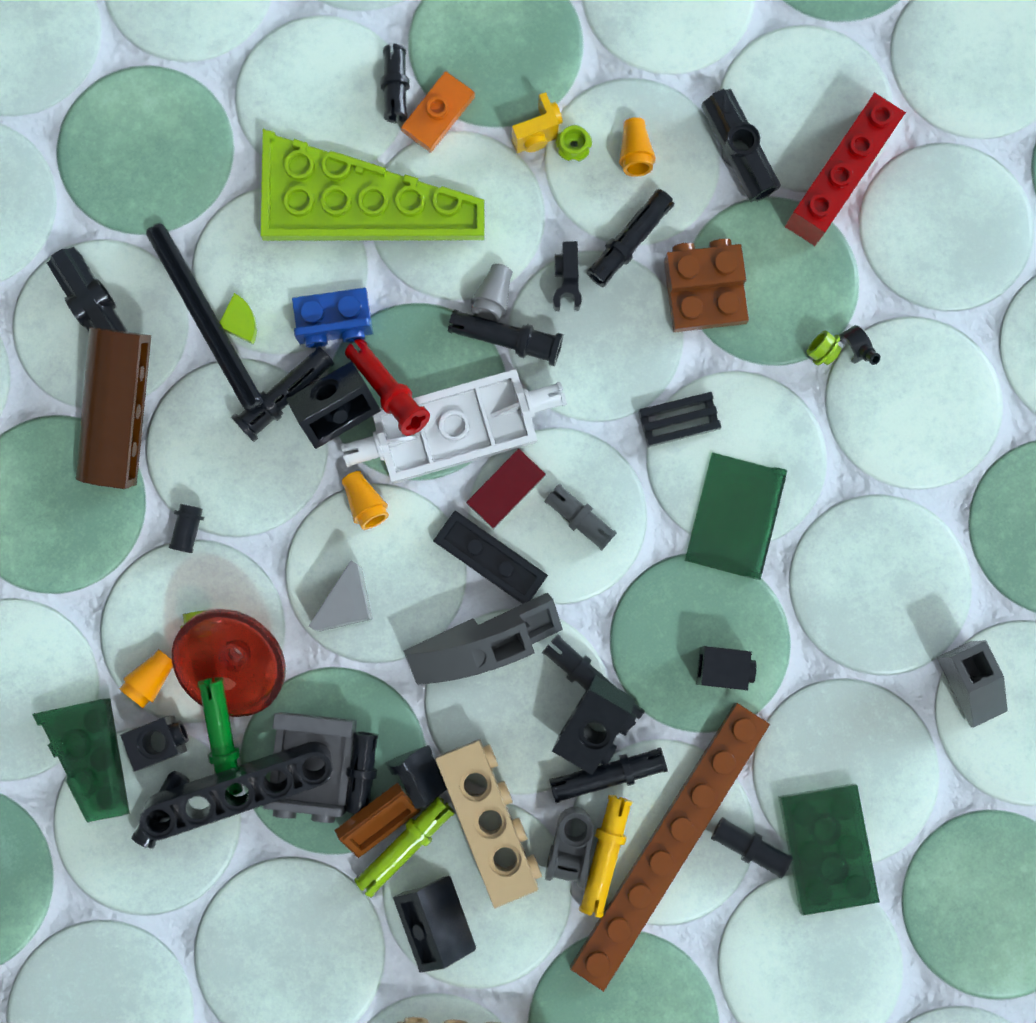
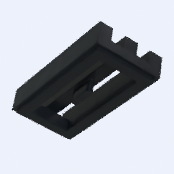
[638,391,722,447]

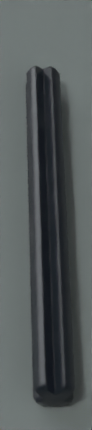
[146,223,263,412]

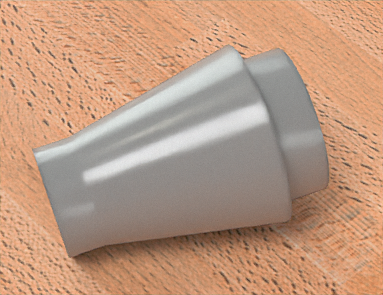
[471,264,513,322]

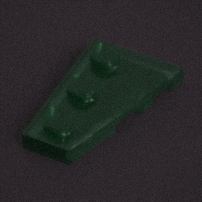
[32,698,130,822]

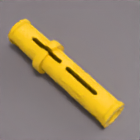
[579,795,633,917]

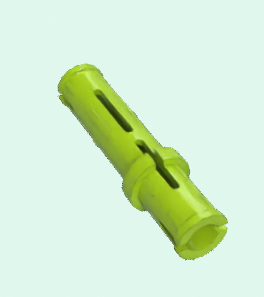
[354,796,455,898]

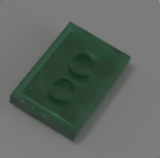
[778,783,880,916]

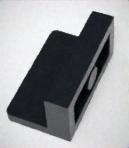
[393,876,476,973]

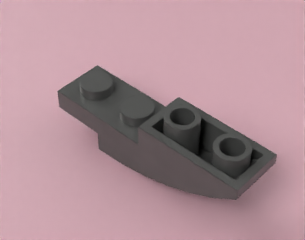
[404,593,563,685]

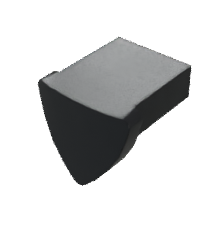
[386,745,447,809]

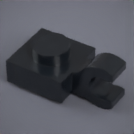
[553,241,582,311]

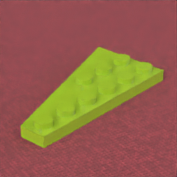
[261,129,485,241]

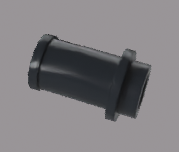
[169,504,205,553]

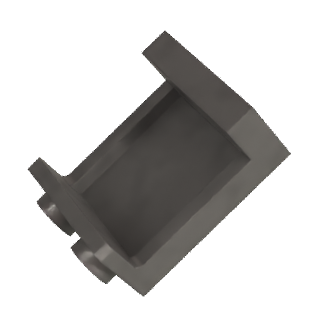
[263,712,357,823]

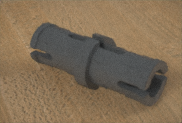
[544,483,617,551]

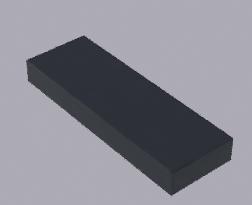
[433,510,548,604]

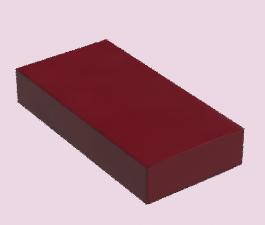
[466,448,546,530]

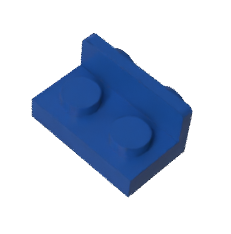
[292,287,373,348]

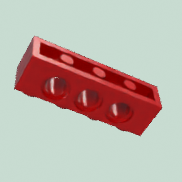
[784,92,906,246]

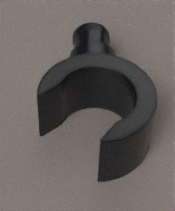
[839,325,881,365]

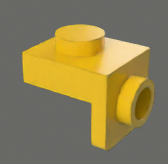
[512,92,563,153]

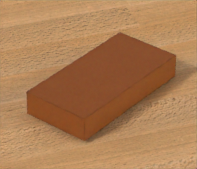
[334,782,421,858]

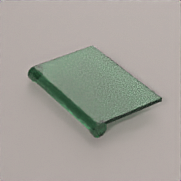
[684,452,787,580]

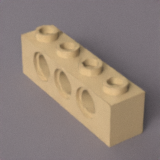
[435,739,542,909]

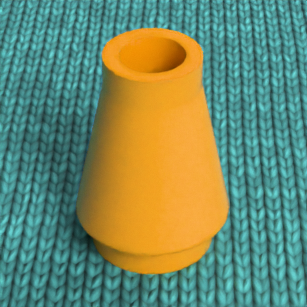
[619,117,656,177]
[341,471,389,530]
[119,649,176,708]

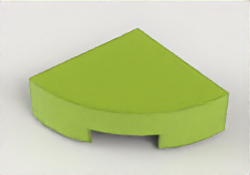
[219,293,257,345]

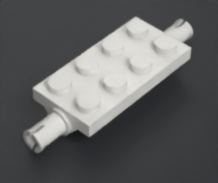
[340,369,567,484]

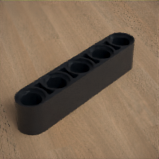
[139,741,332,840]

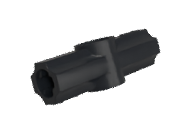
[701,89,781,202]
[47,247,128,332]

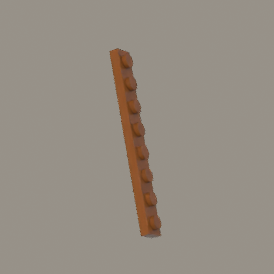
[570,703,770,992]

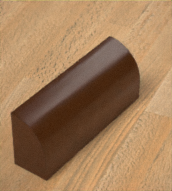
[75,327,151,489]

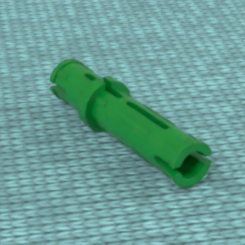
[198,677,243,796]

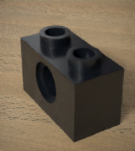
[286,361,381,449]
[552,675,637,775]

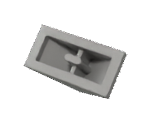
[309,561,373,631]

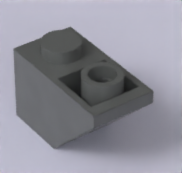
[936,640,1008,728]

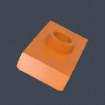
[401,71,475,153]

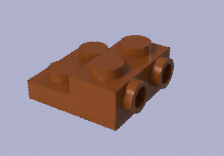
[664,238,749,333]

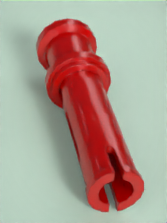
[345,339,430,436]

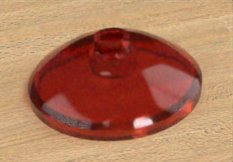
[171,609,286,717]

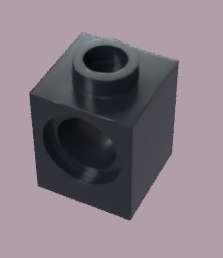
[696,646,757,690]
[120,716,188,772]

